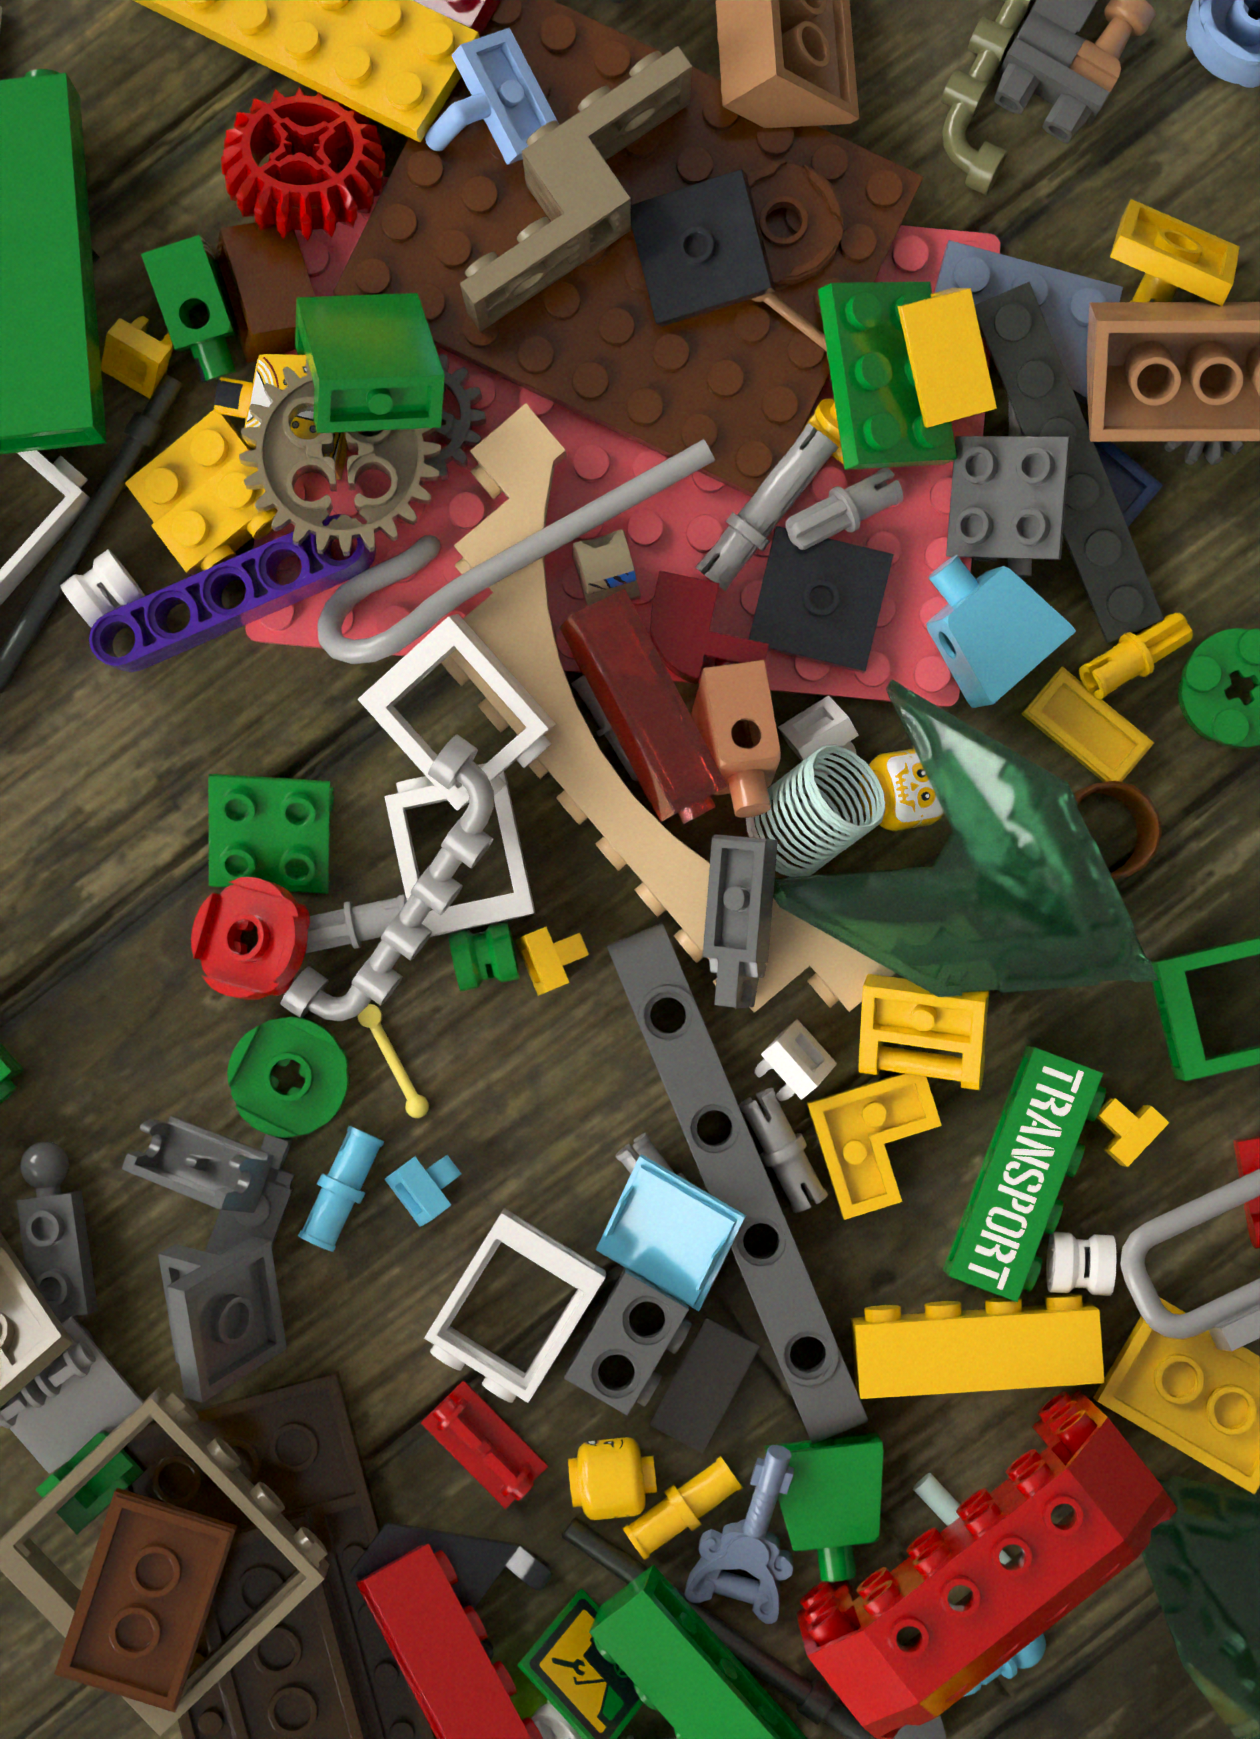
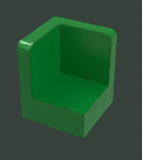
[35,1430,144,1535]

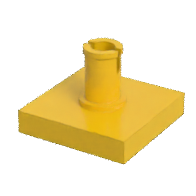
[1110,199,1240,306]

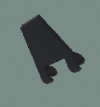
[350,1522,552,1661]

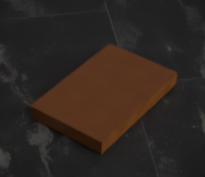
[54,1488,237,1713]

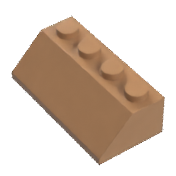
[716,0,859,128]
[1086,302,1260,442]

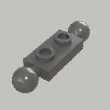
[16,1142,98,1342]

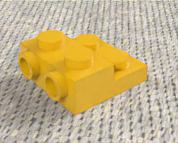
[125,410,278,575]

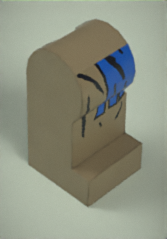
[572,529,641,613]

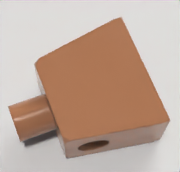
[691,660,781,818]

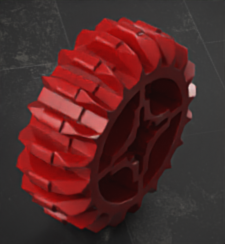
[221,85,385,242]

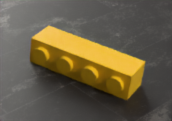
[851,1293,1105,1399]

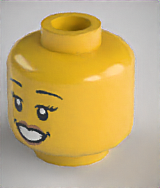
[568,1437,657,1520]

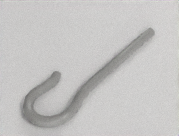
[317,439,715,664]

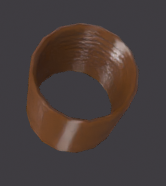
[1048,781,1162,882]

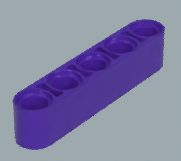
[89,514,376,672]

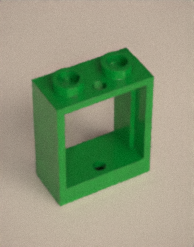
[1147,936,1260,1081]

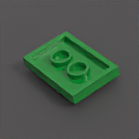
[818,282,957,470]

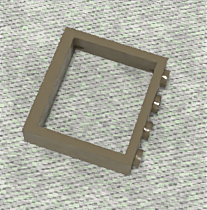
[0,1387,330,1736]

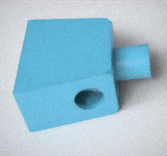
[926,555,1076,708]

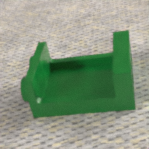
[295,293,445,433]

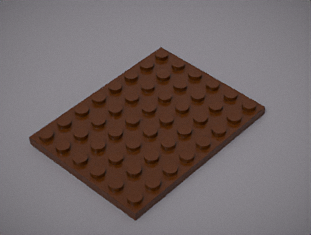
[333,0,924,497]

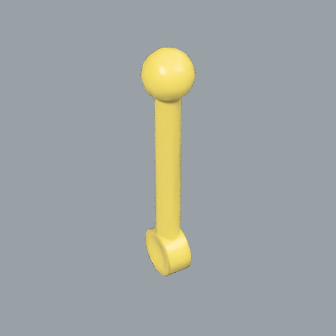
[358,1004,429,1118]

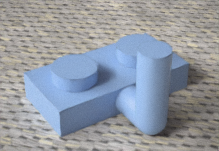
[425,27,559,165]

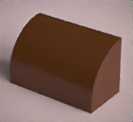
[215,222,315,363]

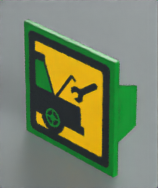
[517,1588,643,1739]

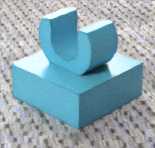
[384,1155,462,1227]

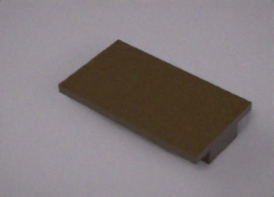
[109,1371,437,1739]

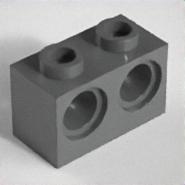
[564,1268,693,1416]

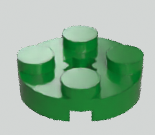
[1178,628,1260,749]
[227,1016,350,1138]

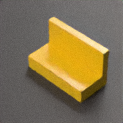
[898,288,997,427]

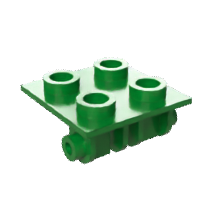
[208,774,334,894]

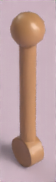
[752,293,828,359]

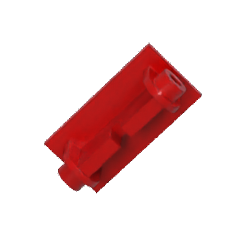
[421,1380,548,1509]

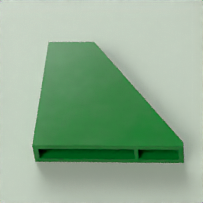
[0,69,107,455]

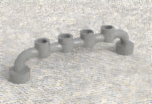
[280,734,494,1021]

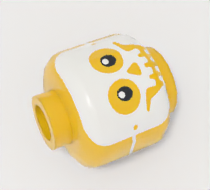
[859,748,953,831]

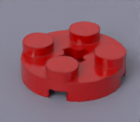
[191,877,310,1000]

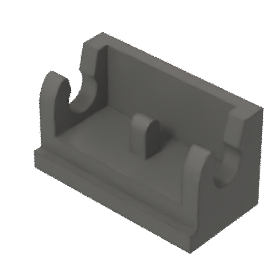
[122,1116,274,1213]

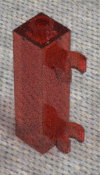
[559,588,728,824]

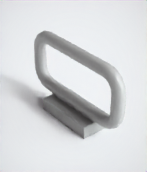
[1120,1169,1260,1351]

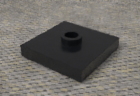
[631,169,776,327]
[749,526,894,673]

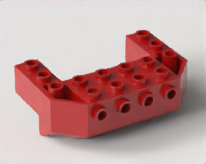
[796,1389,1178,1739]

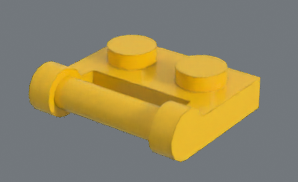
[859,974,989,1090]

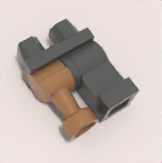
[994,0,1156,144]

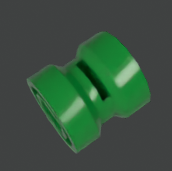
[448,920,520,991]

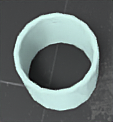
[746,745,886,879]

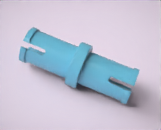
[298,1125,385,1252]

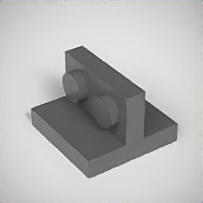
[158,1236,287,1403]

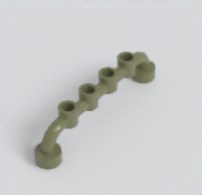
[941,0,1035,196]

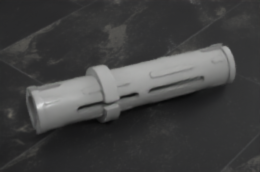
[695,423,839,591]

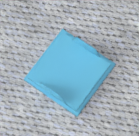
[596,1154,746,1311]

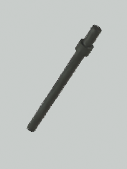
[0,374,186,694]
[561,1517,871,1739]

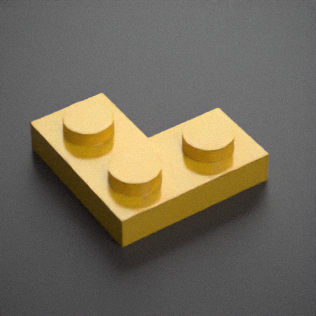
[807,1073,942,1220]

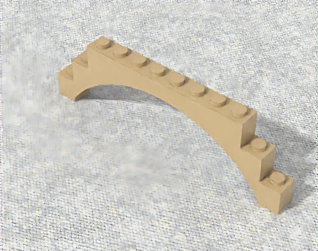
[441,403,1000,1013]

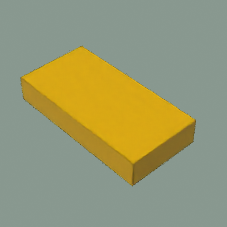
[1021,667,1154,782]

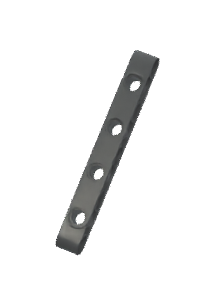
[607,923,868,1444]

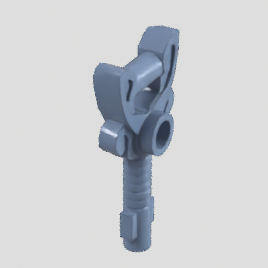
[685,1445,794,1624]

